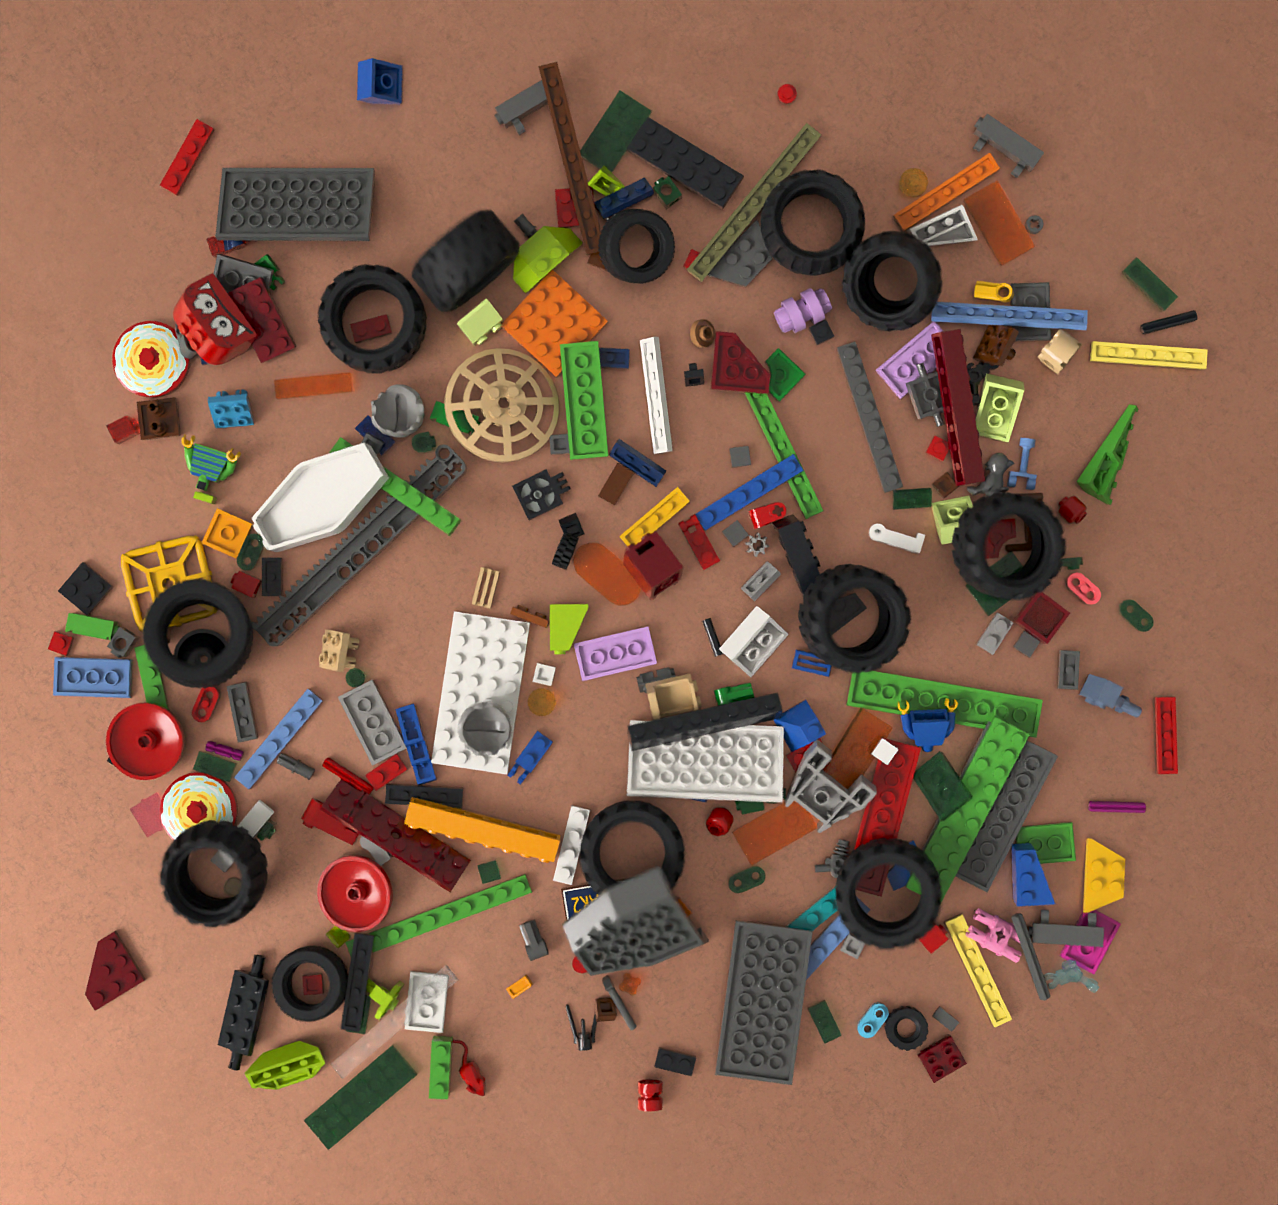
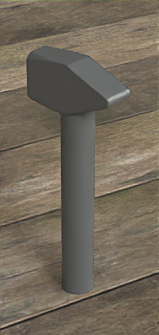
[602,976,637,1030]

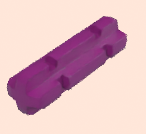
[205,741,243,761]

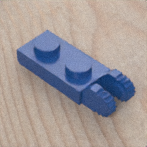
[508,731,553,785]

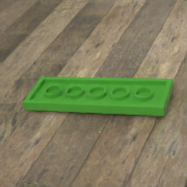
[560,341,608,460]

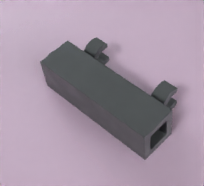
[494,80,548,135]
[973,114,1044,178]
[1029,910,1104,947]

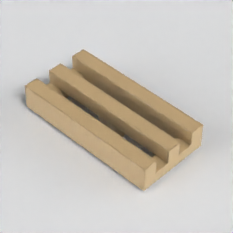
[472,567,500,609]

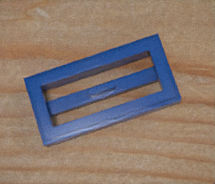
[792,650,832,677]

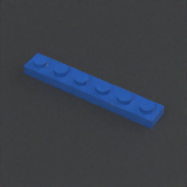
[695,454,804,531]

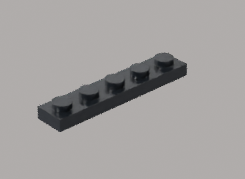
[340,932,375,1032]

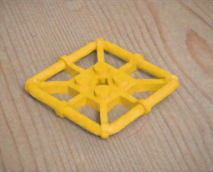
[120,535,218,633]

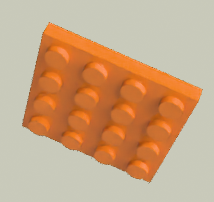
[502,270,608,378]

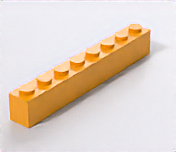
[404,797,561,863]

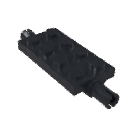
[218,954,269,1071]

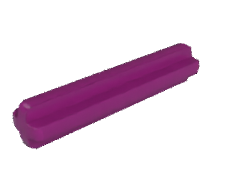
[1088,801,1146,813]

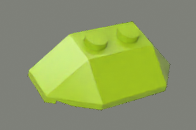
[513,226,583,294]
[245,1041,325,1090]

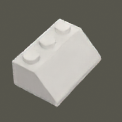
[719,606,789,677]

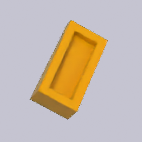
[506,974,533,999]

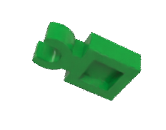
[254,254,285,290]

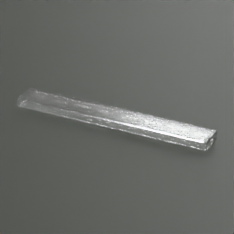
[330,965,459,1079]

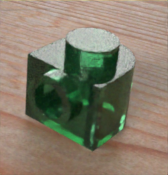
[412,432,437,454]

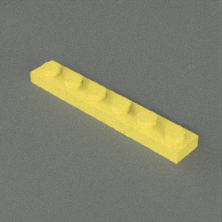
[1090,341,1208,369]
[945,914,1012,1027]

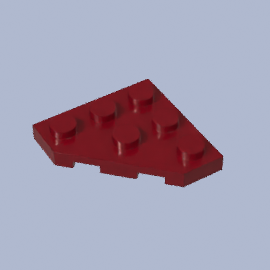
[711,331,770,395]
[85,931,146,1011]

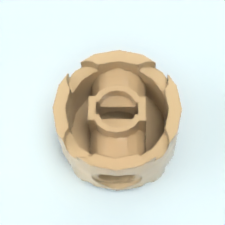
[1038,329,1082,375]

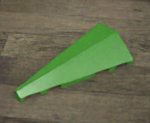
[1076,404,1138,505]

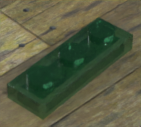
[1122,257,1178,311]

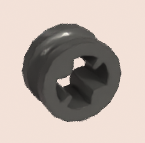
[1025,215,1044,234]

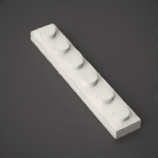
[640,337,673,454]

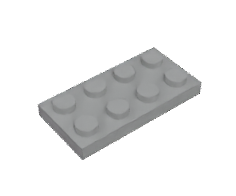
[338,680,407,766]

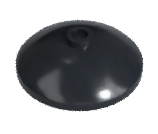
[173,629,228,664]

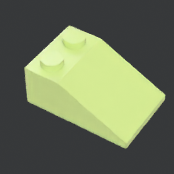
[975,373,1024,442]

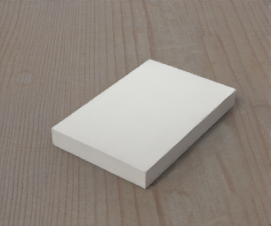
[405,971,449,1033]

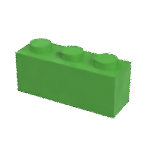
[429,1036,453,1100]

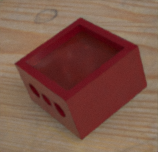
[1013,592,1070,644]

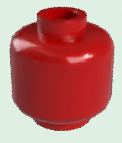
[1058,496,1087,524]
[706,807,734,836]

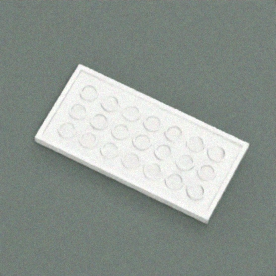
[431,611,530,774]
[627,720,784,802]

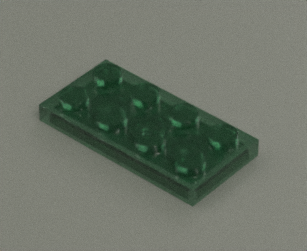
[580,90,652,173]

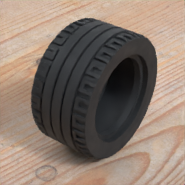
[142,579,253,689]

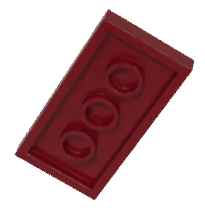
[228,277,296,363]

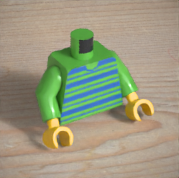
[181,434,241,491]

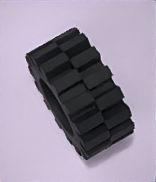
[552,532,579,570]

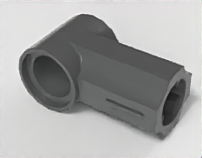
[519,919,549,961]

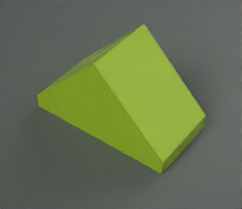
[588,166,625,196]

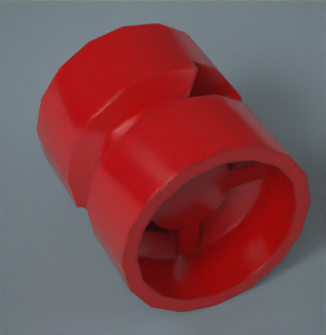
[638,1079,663,1111]

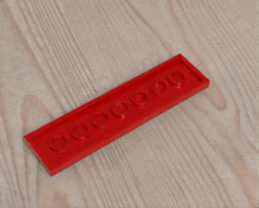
[853,738,921,897]

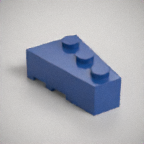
[1012,843,1055,907]

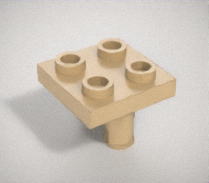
[319,629,359,672]

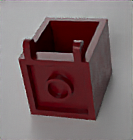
[623,531,683,600]

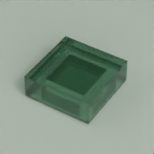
[477,860,501,884]

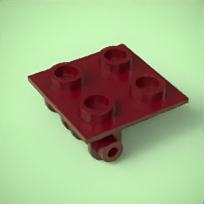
[917,1035,967,1083]

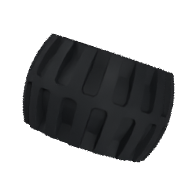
[761,169,865,276]
[160,820,268,928]

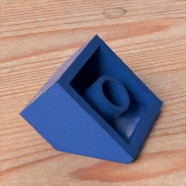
[357,58,402,104]

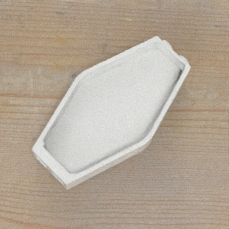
[252,443,389,552]

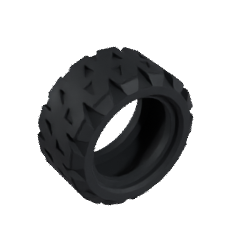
[412,210,520,312]
[318,264,427,374]
[952,492,1066,600]
[798,564,911,673]
[580,801,685,895]
[835,838,942,950]

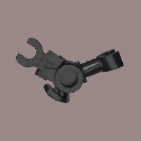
[967,362,999,406]

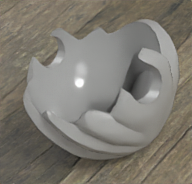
[371,384,425,438]
[458,702,512,756]

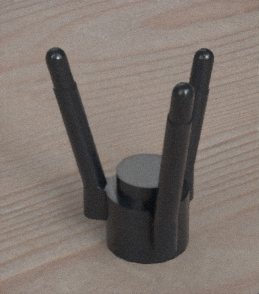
[565,1005,597,1051]

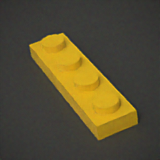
[619,487,690,547]

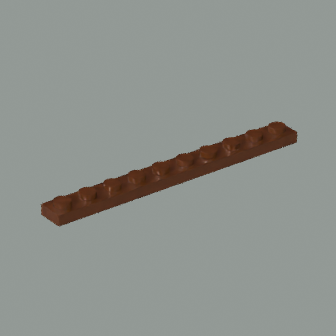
[539,62,601,255]

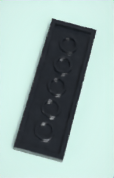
[627,117,744,209]

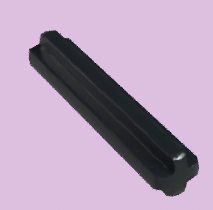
[1141,310,1198,334]

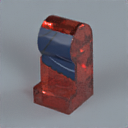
[206,236,247,258]

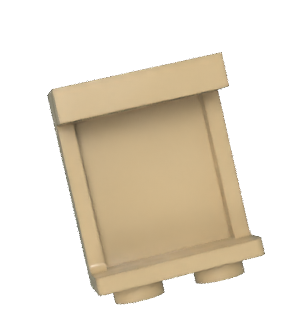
[645,674,702,720]

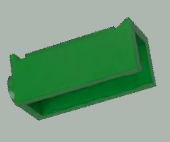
[429,401,482,435]

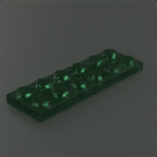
[304,1045,417,1150]

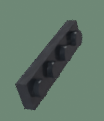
[385,784,463,808]

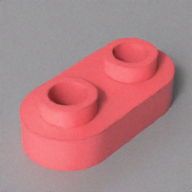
[1066,572,1101,605]

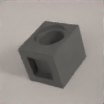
[107,627,140,658]

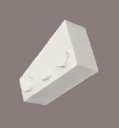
[906,205,978,246]

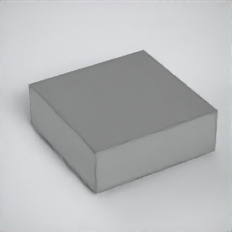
[840,933,865,959]

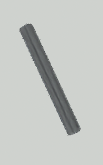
[1012,913,1051,1001]

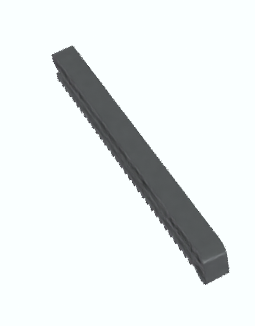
[251,444,467,647]

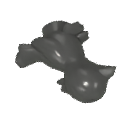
[967,453,1015,496]

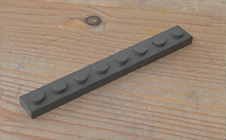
[836,342,903,493]

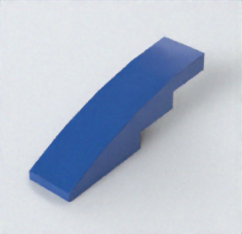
[395,704,437,785]

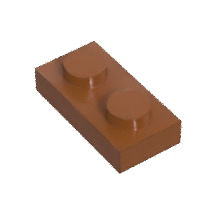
[510,605,549,628]

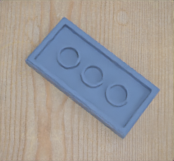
[53,657,133,698]

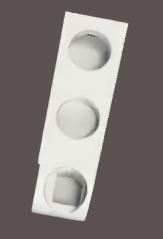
[869,524,925,554]

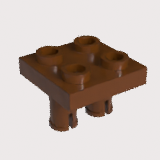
[136,397,181,441]

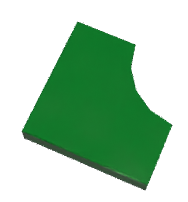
[765,348,806,402]

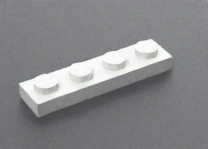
[553,805,590,885]

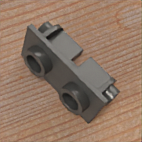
[636,667,676,693]

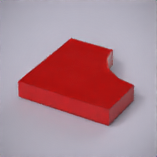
[985,518,1017,559]

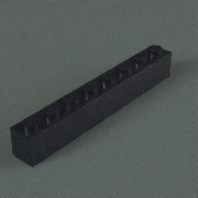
[627,693,783,751]

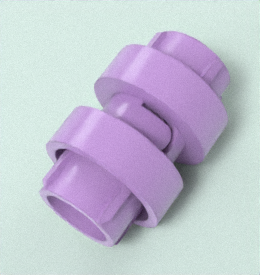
[774,288,832,333]

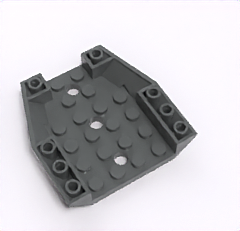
[563,867,709,976]

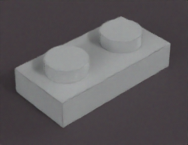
[741,561,781,601]
[976,612,1014,655]

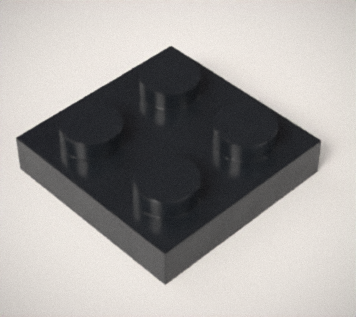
[58,562,113,616]

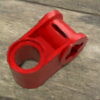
[748,502,787,529]

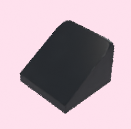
[559,513,584,537]

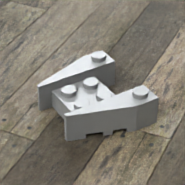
[785,739,877,833]

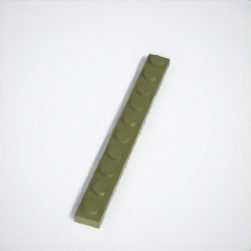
[687,123,821,283]

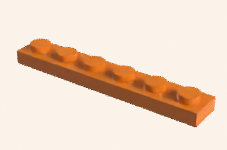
[893,153,1000,232]

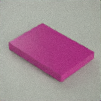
[1059,910,1121,974]

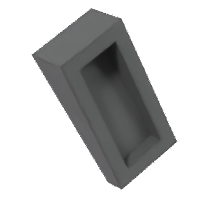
[932,1006,959,1032]

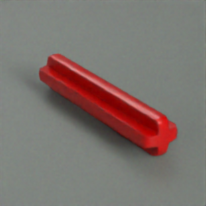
[322,758,374,795]

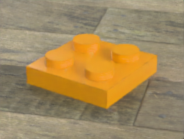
[202,508,253,559]

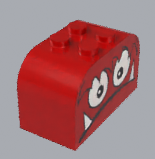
[173,273,258,365]

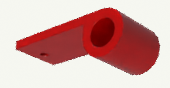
[301,798,359,846]

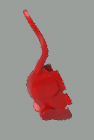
[453,1040,486,1096]

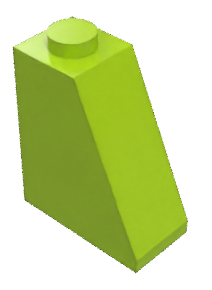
[550,604,589,654]

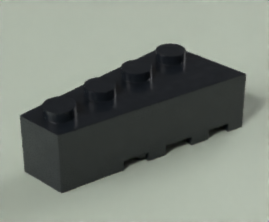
[772,514,820,596]

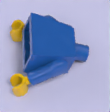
[898,698,958,752]

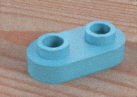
[857,1002,889,1038]

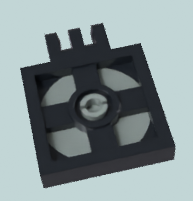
[512,469,571,521]

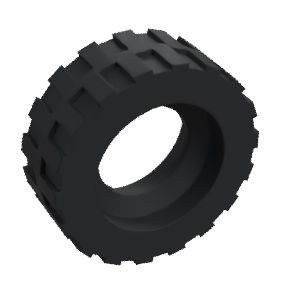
[884,1006,928,1051]

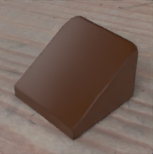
[595,998,617,1022]

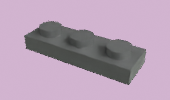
[226,682,258,743]

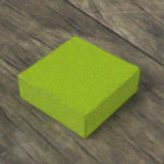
[193,491,217,504]

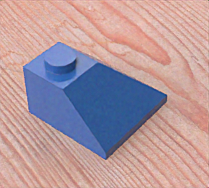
[774,700,826,752]

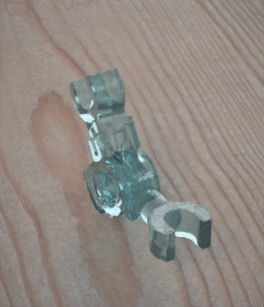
[1044,960,1099,993]

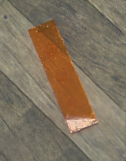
[274,373,353,400]

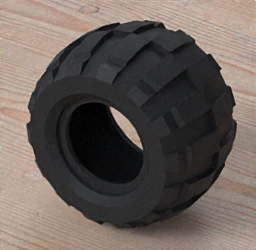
[842,231,943,332]

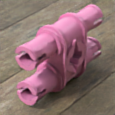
[966,908,1022,963]

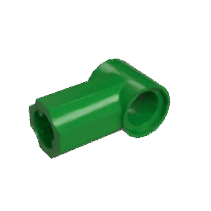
[714,683,754,706]

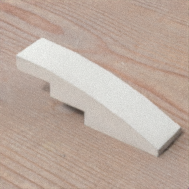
[210,800,274,873]

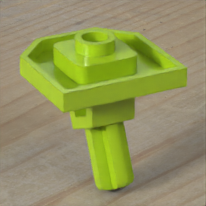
[367,978,404,1020]

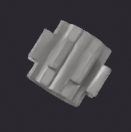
[744,532,769,557]

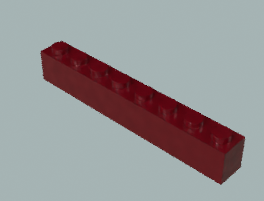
[931,329,985,486]

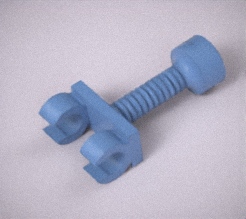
[1007,438,1037,490]

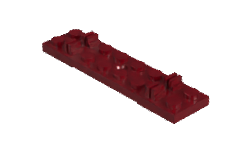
[320,779,471,892]

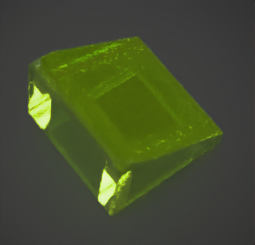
[326,926,351,948]

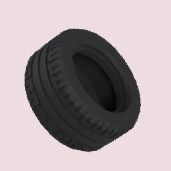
[598,209,675,284]
[271,946,348,1022]

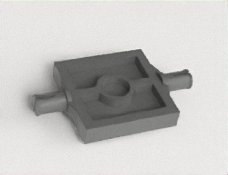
[906,362,944,427]

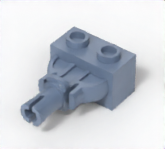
[1079,674,1142,718]

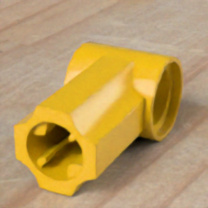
[974,281,1014,303]

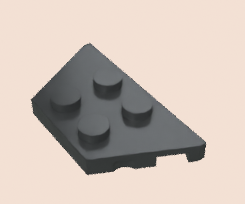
[707,220,772,287]

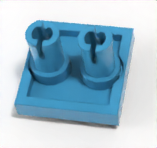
[208,389,254,428]

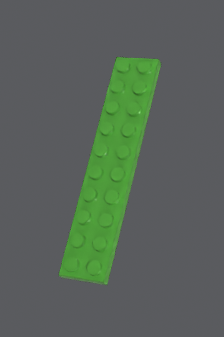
[846,671,1043,738]
[905,716,1030,902]

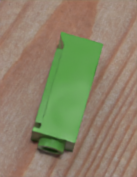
[65,613,120,641]

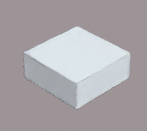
[533,663,556,686]
[871,738,898,765]

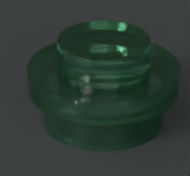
[346,668,365,687]

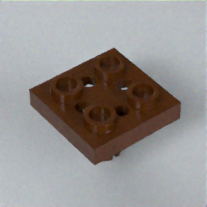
[973,325,1019,366]

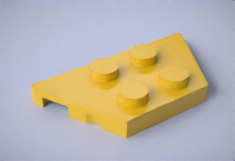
[1083,838,1125,913]

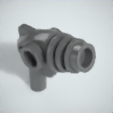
[815,839,850,878]

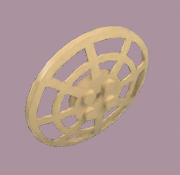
[445,348,559,462]

